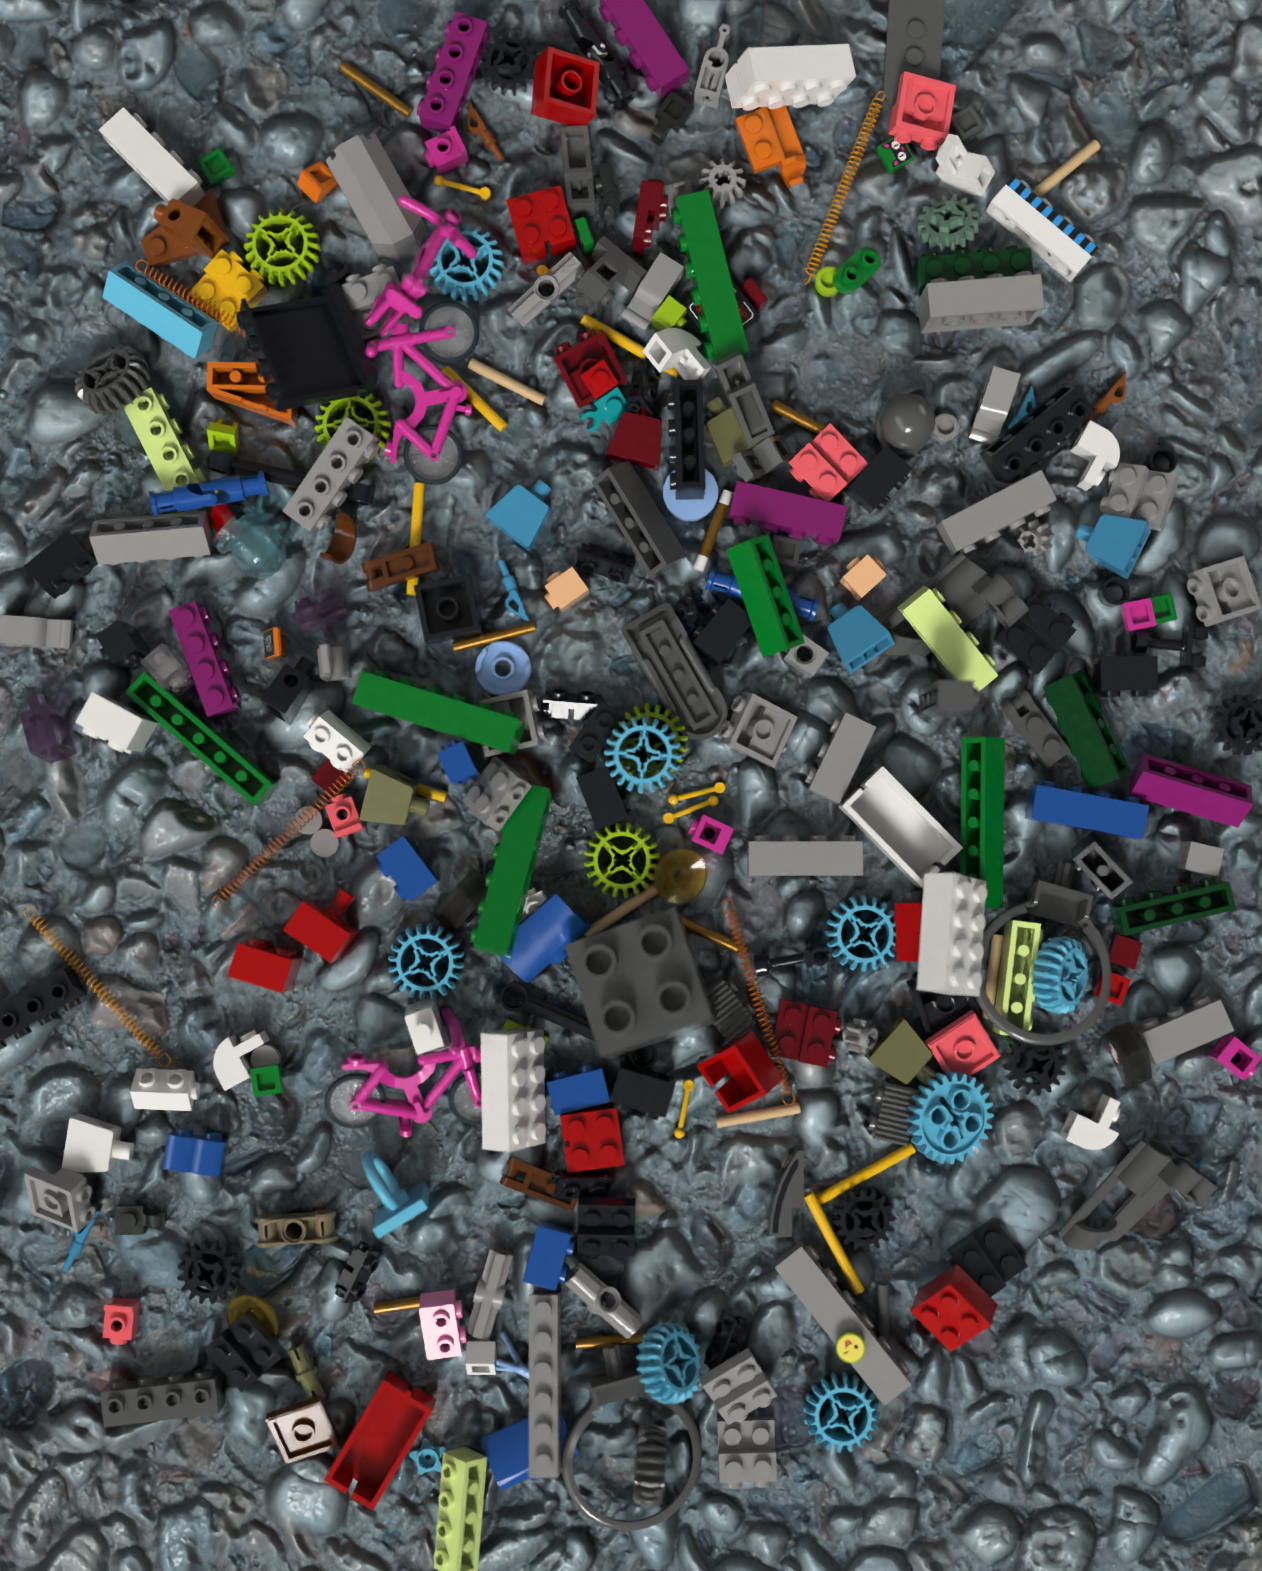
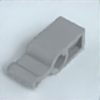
[694,24,730,109]
[621,252,684,332]
[968,366,1021,445]
[0,615,74,649]
[317,644,351,682]

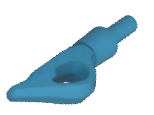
[1007,386,1036,430]
[498,560,530,622]
[61,1210,101,1272]

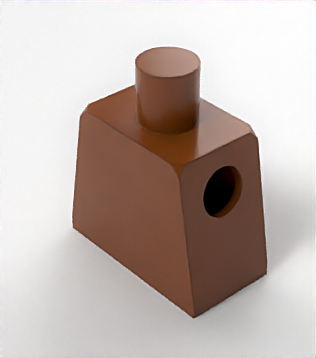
[153,198,227,260]

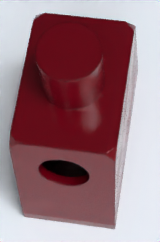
[607,408,662,471]

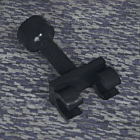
[1130,626,1209,668]
[754,944,830,978]

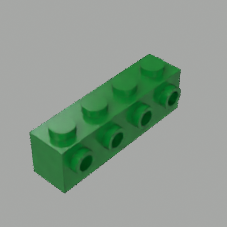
[726,535,805,658]

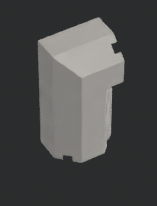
[326,133,426,263]

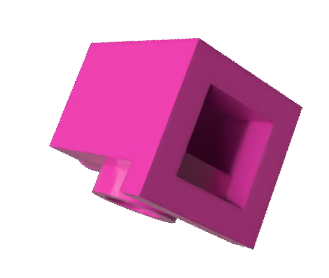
[423,126,469,175]
[688,815,734,854]
[1208,1034,1261,1080]

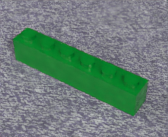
[671,189,749,361]
[352,669,526,755]
[125,672,279,806]
[960,737,1005,909]
[471,785,553,958]

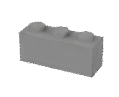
[805,712,876,804]
[1134,995,1234,1065]

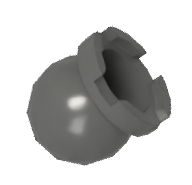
[874,393,936,457]

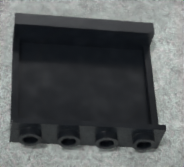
[236,283,378,411]

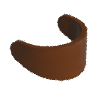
[320,511,357,564]

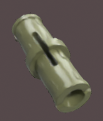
[287,1342,326,1399]

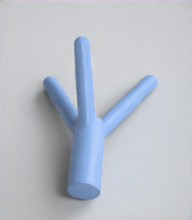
[496,1331,529,1379]

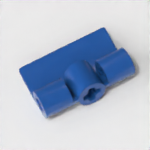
[498,893,591,983]
[481,1411,581,1491]

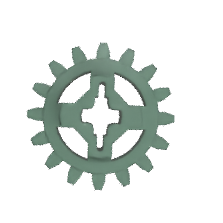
[918,195,979,252]

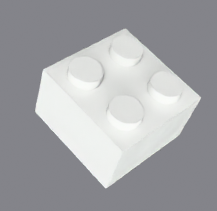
[76,692,158,754]

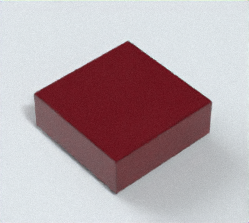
[741,277,768,313]
[311,758,352,797]
[1108,934,1143,970]

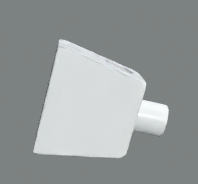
[404,997,450,1055]
[62,1114,134,1173]

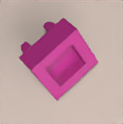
[1120,598,1157,632]

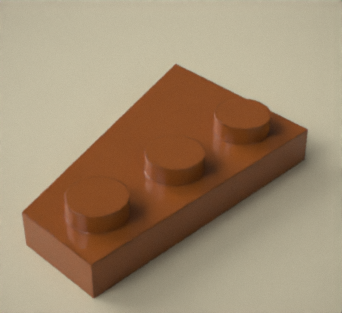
[141,188,231,269]

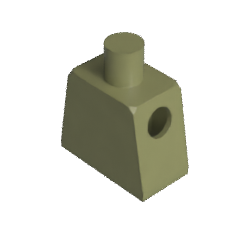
[705,396,770,470]
[359,763,431,825]
[865,1016,936,1086]

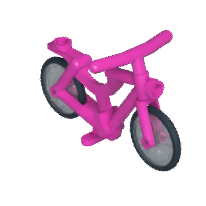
[365,301,479,485]
[324,1008,482,1137]

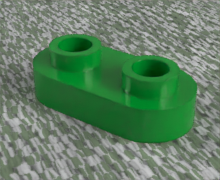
[832,247,881,295]

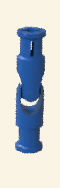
[149,471,268,516]
[705,566,820,622]

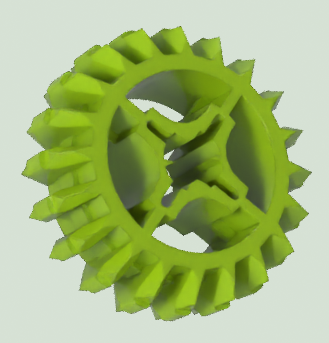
[244,208,321,287]
[314,393,391,463]
[612,704,688,778]
[584,822,660,898]

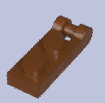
[361,541,440,592]
[500,1155,578,1212]

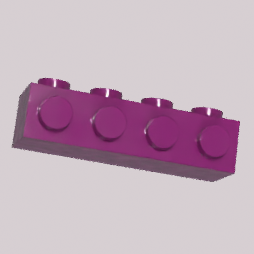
[598,0,689,99]
[417,11,490,134]
[728,481,847,546]
[168,601,241,719]
[1129,753,1253,828]

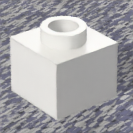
[465,1338,497,1375]

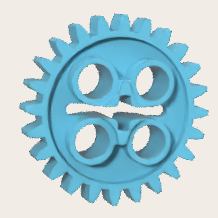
[906,1070,994,1164]

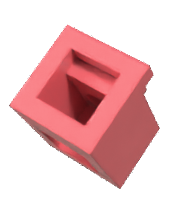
[325,793,366,838]
[103,1297,141,1345]

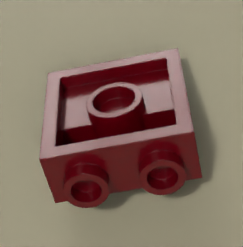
[633,179,669,257]
[550,328,628,408]
[769,998,842,1068]

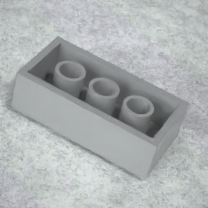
[918,271,1044,334]

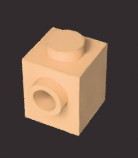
[840,554,887,601]
[544,567,589,612]

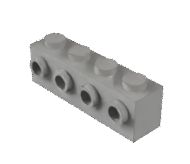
[283,416,381,533]
[936,470,1057,556]
[89,511,214,565]
[747,836,863,876]

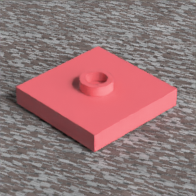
[925,1010,1001,1076]

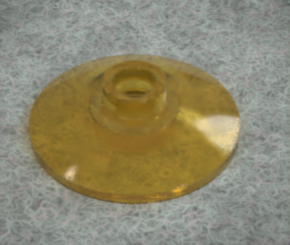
[654,848,707,904]
[226,1294,279,1338]

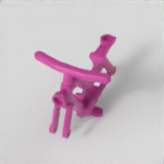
[365,195,477,337]

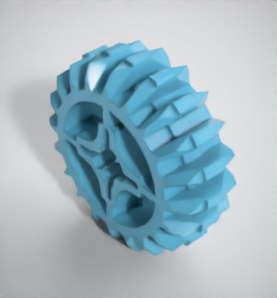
[429,224,504,302]
[604,716,682,794]
[825,895,896,972]
[388,923,465,1000]
[1031,936,1090,1014]
[636,1322,704,1404]
[803,1371,881,1453]

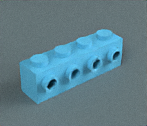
[102,260,219,359]

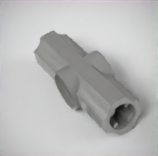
[507,252,584,328]
[466,1247,514,1339]
[564,1263,643,1338]

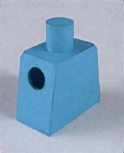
[486,479,552,552]
[1076,514,1151,579]
[827,603,895,674]

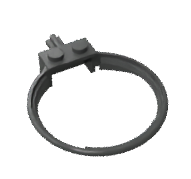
[975,862,1111,1045]
[562,1344,702,1531]

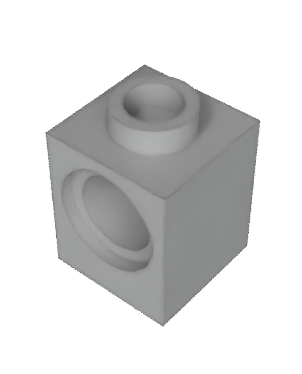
[783,634,829,678]
[1176,841,1226,877]

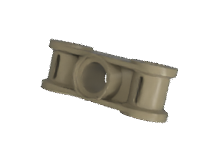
[255,1209,339,1248]

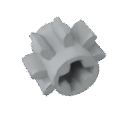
[1017,519,1055,556]
[842,1017,878,1053]

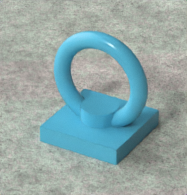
[362,1150,430,1239]

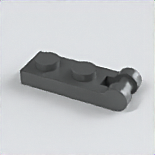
[1000,689,1070,768]

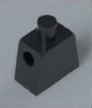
[260,656,316,725]

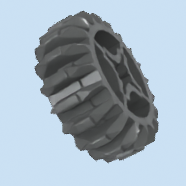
[74,345,151,416]
[633,1424,667,1507]

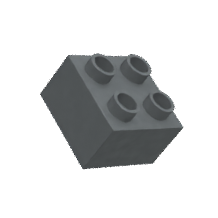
[565,907,718,1059]

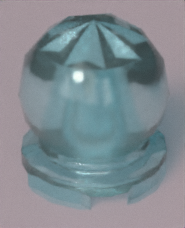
[213,505,287,579]

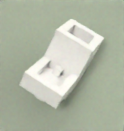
[935,134,995,196]
[642,328,711,380]
[1070,420,1120,491]
[213,1030,270,1091]
[1059,1094,1121,1150]

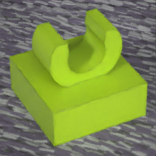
[207,419,240,455]

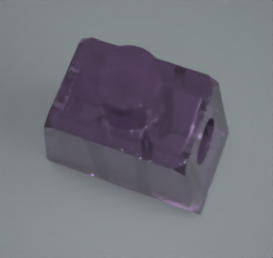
[20,694,77,764]

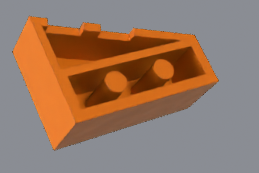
[207,362,298,427]

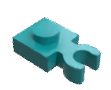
[578,386,631,433]

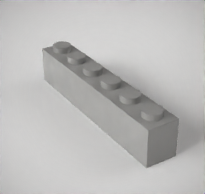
[775,1241,911,1406]
[529,1292,562,1478]

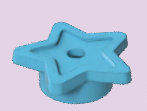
[409,1438,446,1475]

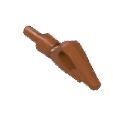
[467,101,505,162]
[1085,371,1126,425]

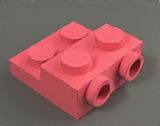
[888,71,956,150]
[788,423,869,502]

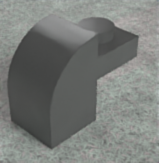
[731,434,794,484]

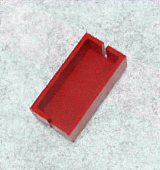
[323,1370,437,1510]

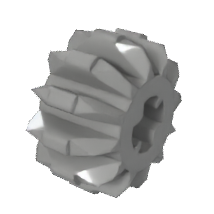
[698,157,746,209]

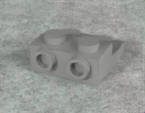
[341,264,416,343]
[1100,462,1179,531]
[1187,556,1262,627]
[474,690,547,757]
[720,692,798,768]
[462,756,532,832]
[24,1166,96,1233]
[699,1348,777,1425]
[717,1416,777,1489]

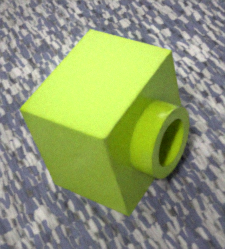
[652,295,687,331]

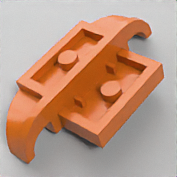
[735,106,806,188]

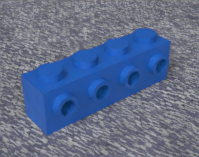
[1025,781,1149,839]

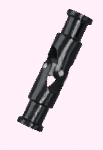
[557,0,638,108]

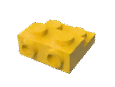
[188,249,268,333]

